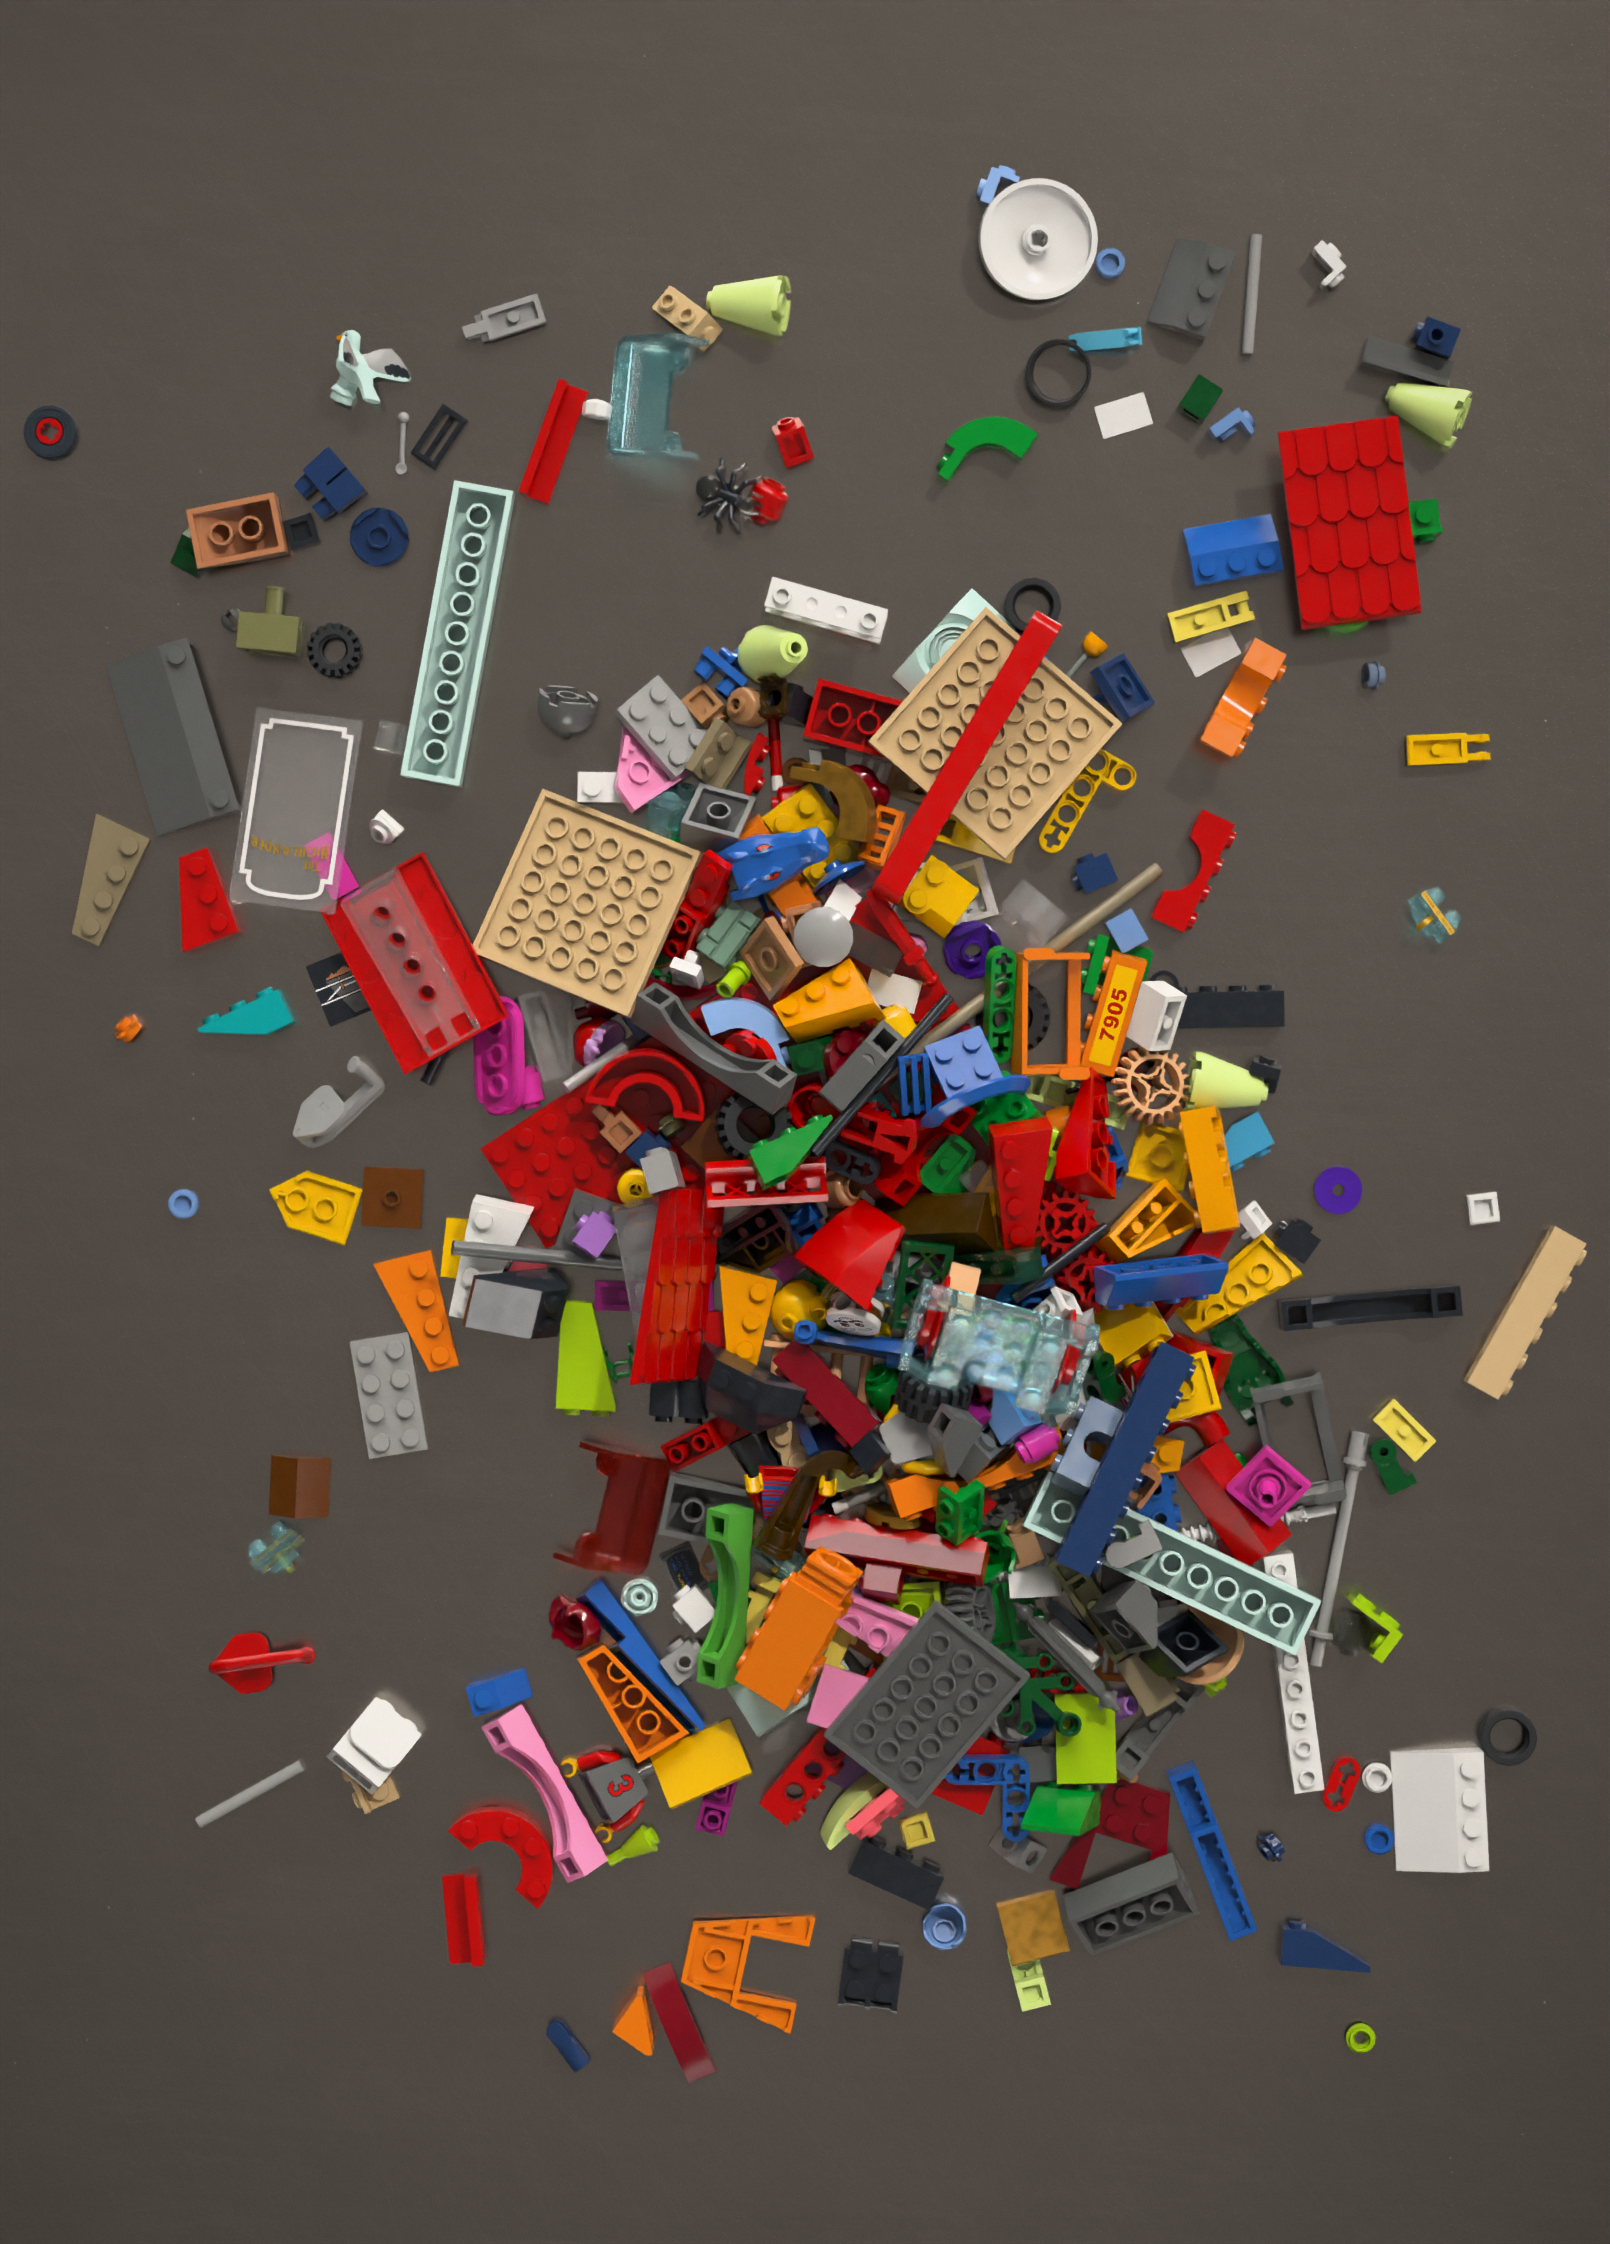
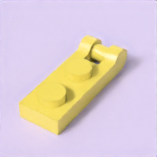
[1167,591,1255,643]

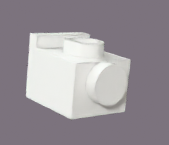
[1033,1286,1084,1338]

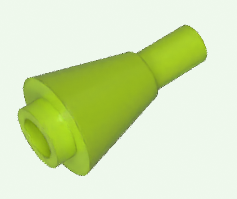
[606,1825,659,1867]

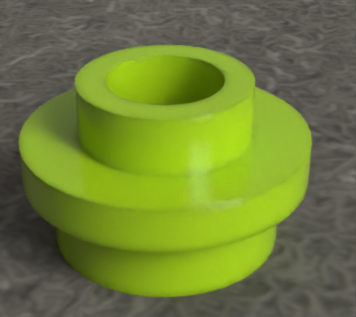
[1345,2023,1376,2054]

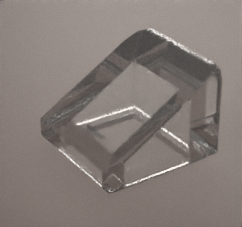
[373,720,409,756]

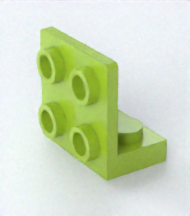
[1347,1593,1403,1663]

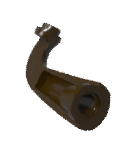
[754,1450,864,1560]

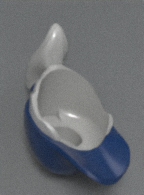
[988,1698,1055,1743]

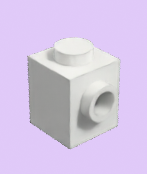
[672,1584,716,1633]

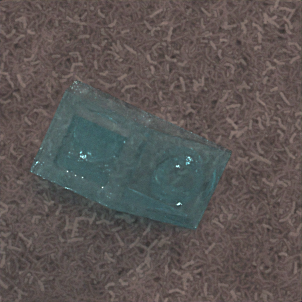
[644,782,696,840]

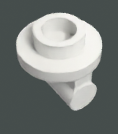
[369,809,405,844]

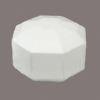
[581,399,612,420]

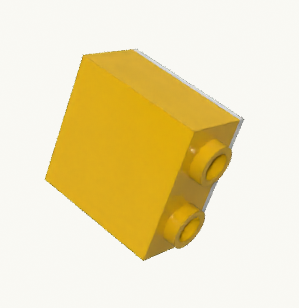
[1094,1301,1174,1369]

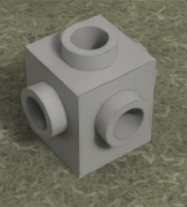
[660,1638,702,1686]

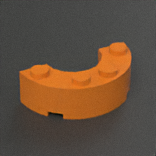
[1199,638,1287,759]

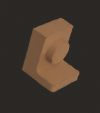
[681,681,729,731]

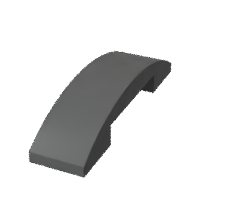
[1116,1677,1205,1780]

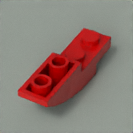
[660,850,733,960]
[1153,1228,1235,1322]
[660,1416,751,1472]

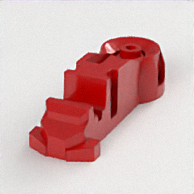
[789,1082,919,1165]

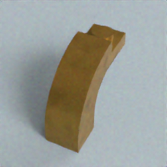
[789,760,877,843]

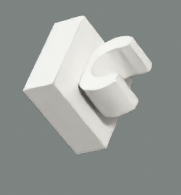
[669,950,705,989]
[1238,1200,1272,1239]

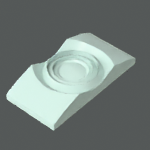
[892,589,1015,693]

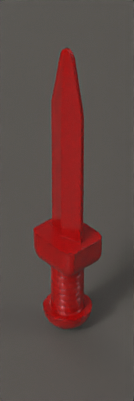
[866,890,939,987]

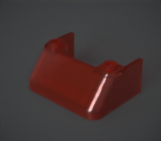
[553,1441,670,1575]

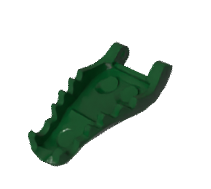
[1209,1314,1294,1427]

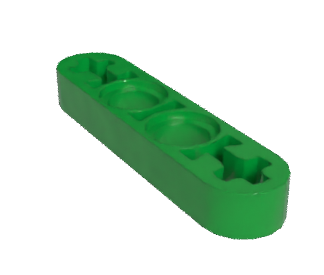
[983,945,1017,1063]

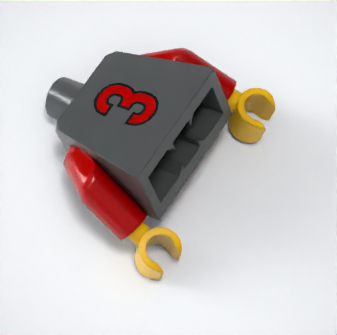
[561,1751,655,1843]

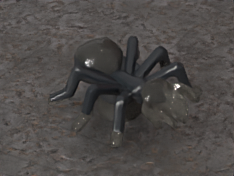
[696,458,764,535]

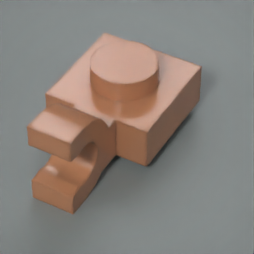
[591,1104,642,1153]

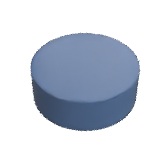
[1095,248,1125,279]
[168,1189,199,1219]

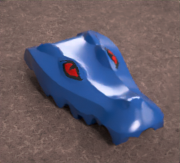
[716,827,829,901]

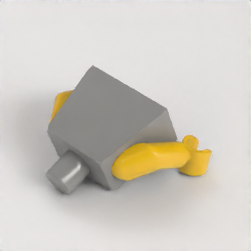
[879,1403,959,1478]

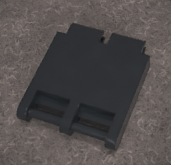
[837,1937,904,2014]

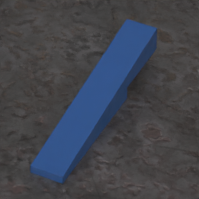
[575,1578,706,1734]
[1166,1760,1258,1941]

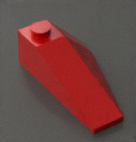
[1053,1067,1116,1200]

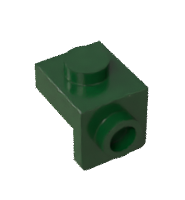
[170,528,202,577]

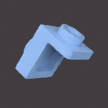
[976,165,1020,208]

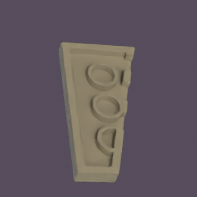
[72,814,151,947]

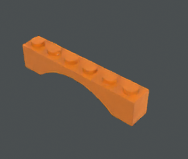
[884,1422,1065,1521]

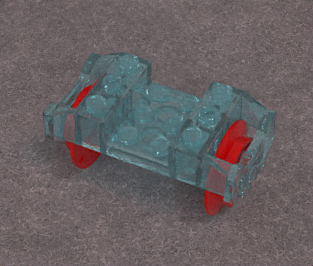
[898,1275,1100,1416]

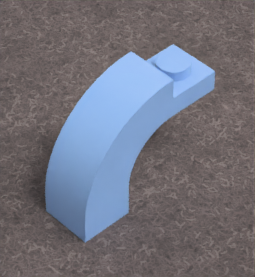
[701,997,791,1069]

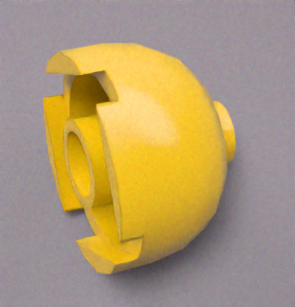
[770,1280,830,1340]

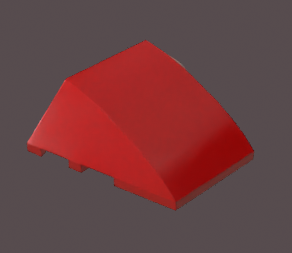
[789,1199,906,1313]

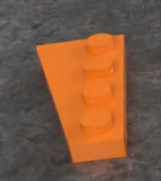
[373,1250,460,1372]

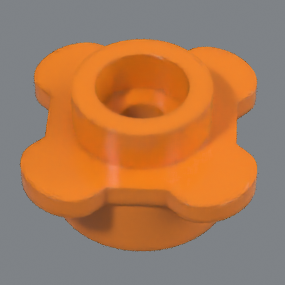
[114,1014,142,1043]

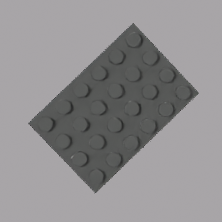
[823,1600,1030,1809]

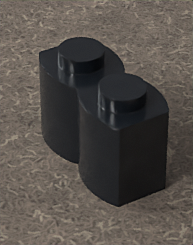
[649,1381,709,1424]

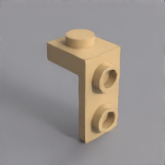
[652,286,723,352]

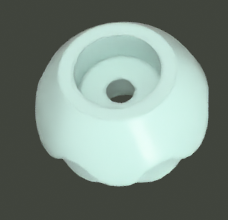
[621,1578,658,1616]

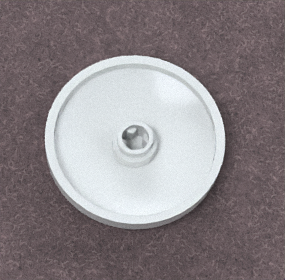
[978,178,1098,300]

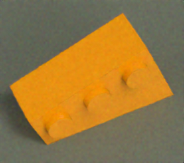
[773,958,886,1043]

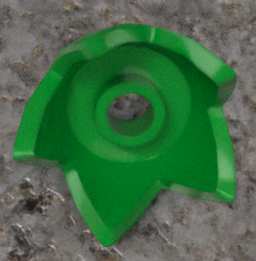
[865,1364,900,1415]
[973,1530,1016,1583]

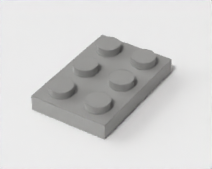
[614,675,707,781]

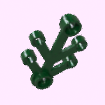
[999,1650,1082,1737]

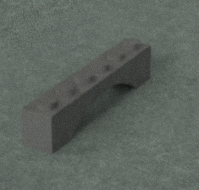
[631,982,797,1115]

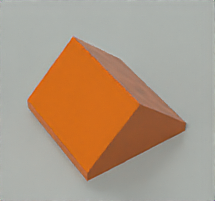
[612,1985,655,2056]

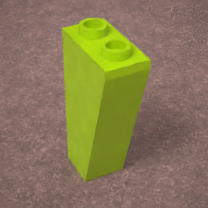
[556,1300,617,1417]

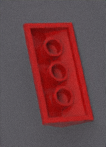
[1174,1439,1292,1566]

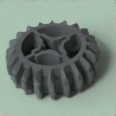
[944,1582,997,1644]

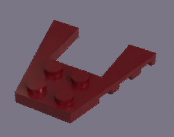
[1049,1779,1170,1889]

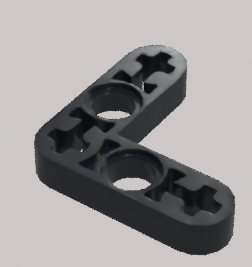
[778,1139,881,1213]

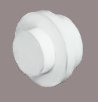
[1362,1762,1392,1793]

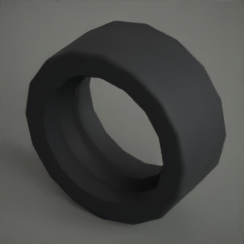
[1004,577,1061,633]
[1478,1707,1537,1766]

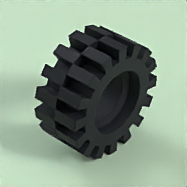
[306,623,362,678]

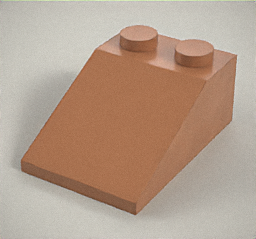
[186,492,289,569]

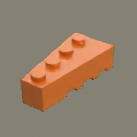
[576,1643,689,1763]

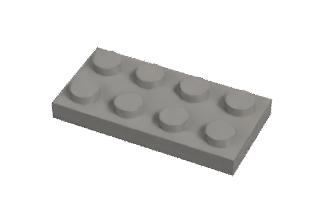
[350,1332,429,1459]

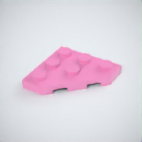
[614,725,691,813]

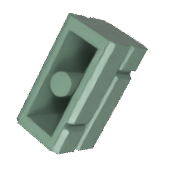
[696,901,762,972]

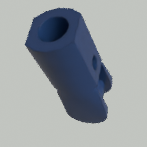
[546,2019,591,2073]

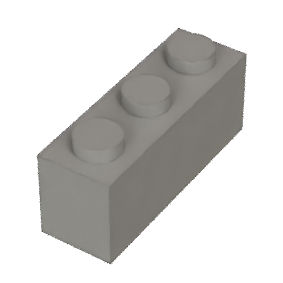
[640,1147,686,1196]

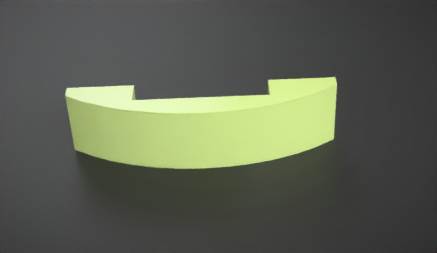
[1020,1074,1128,1130]
[820,1772,887,1850]

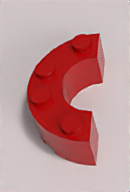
[584,1048,706,1122]
[448,1806,554,1909]

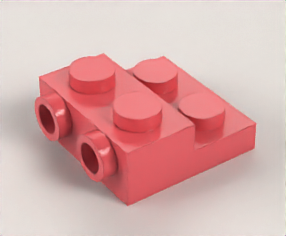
[845,1786,906,1840]

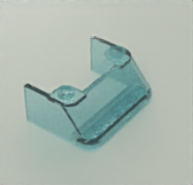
[607,332,709,461]

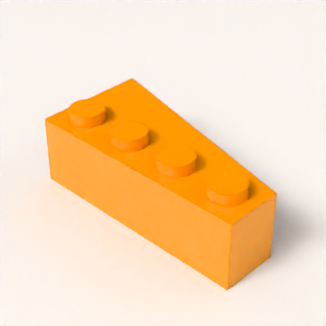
[1179,1106,1240,1235]

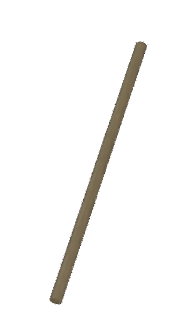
[879,863,1164,1088]

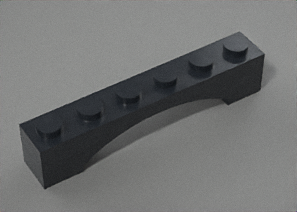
[1278,1284,1463,1331]

